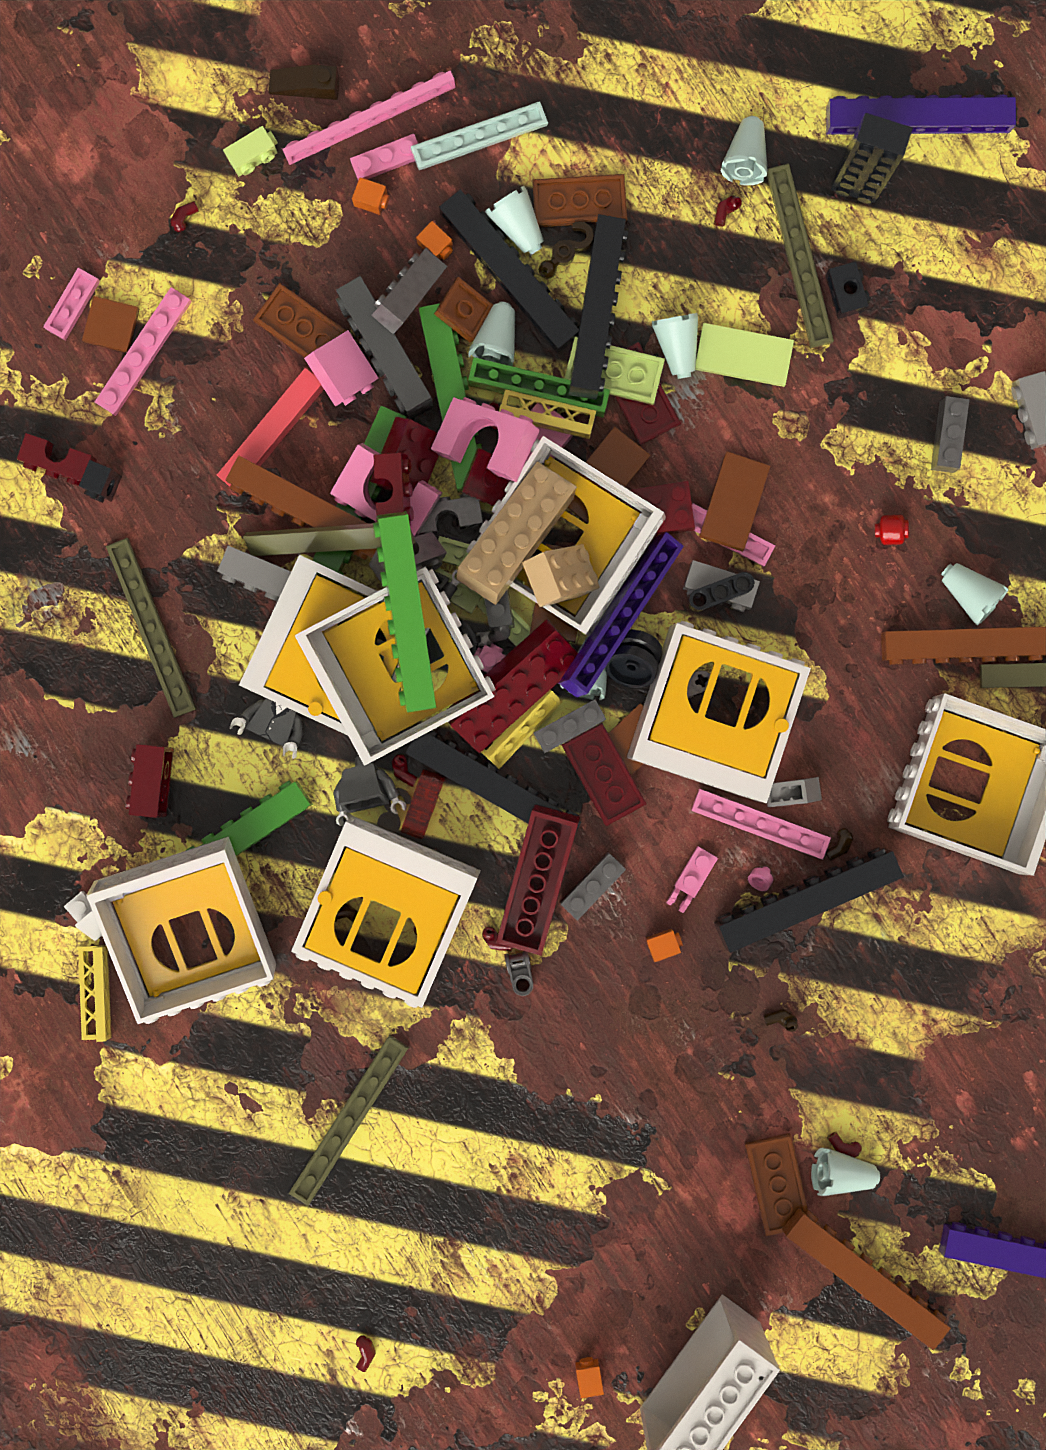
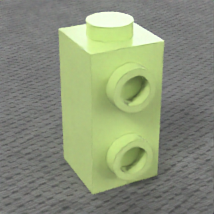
[223,126,278,177]

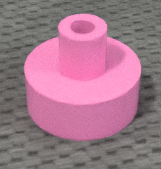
[748,867,773,891]

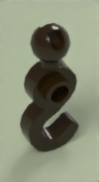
[538,221,594,279]
[377,788,412,833]

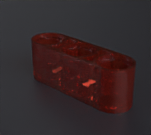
[401,769,445,840]

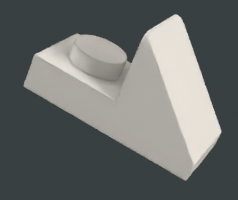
[64,891,102,941]

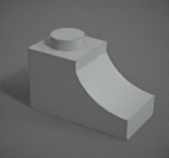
[767,777,822,807]

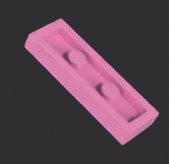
[350,134,418,180]
[44,268,100,341]

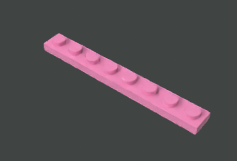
[283,71,455,165]

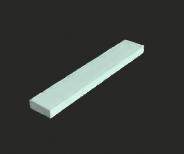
[411,101,548,170]

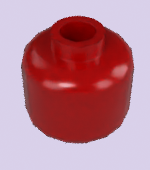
[875,514,909,545]

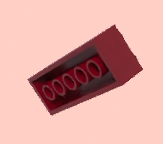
[448,619,578,753]
[496,804,580,956]

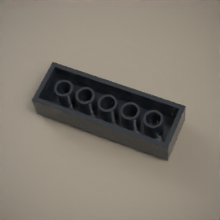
[831,113,913,204]

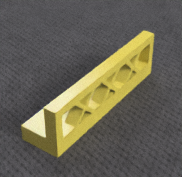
[499,389,596,439]
[481,689,562,769]
[78,945,111,1042]

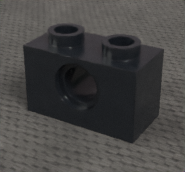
[825,261,870,319]
[79,460,122,503]

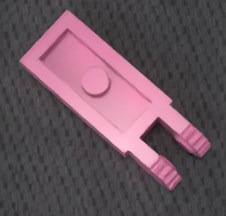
[666,846,718,913]

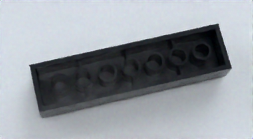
[714,847,904,953]

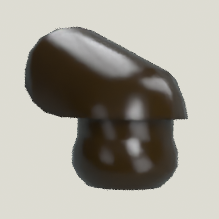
[826,828,853,861]
[335,904,358,923]
[763,1009,798,1032]

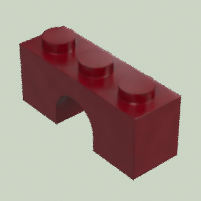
[17,433,97,486]
[373,453,414,527]

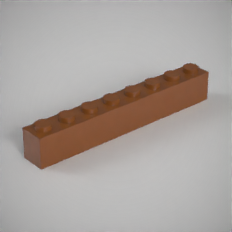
[226,455,377,561]
[881,627,1046,665]
[782,1208,951,1351]

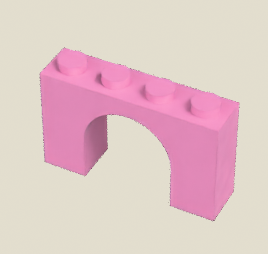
[431,397,539,482]
[330,443,443,537]

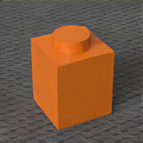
[352,177,390,215]
[416,221,453,260]
[645,929,683,962]
[575,1357,604,1398]

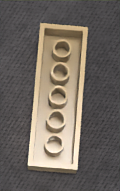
[456,461,577,605]

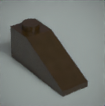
[268,65,339,100]

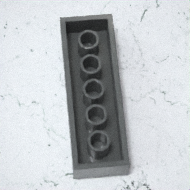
[335,276,434,420]

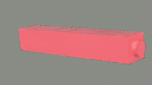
[217,368,324,487]

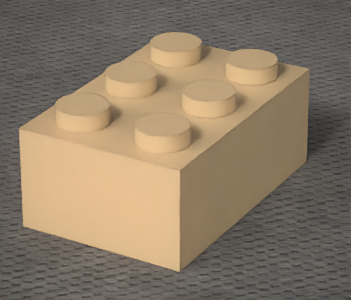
[522,544,600,607]

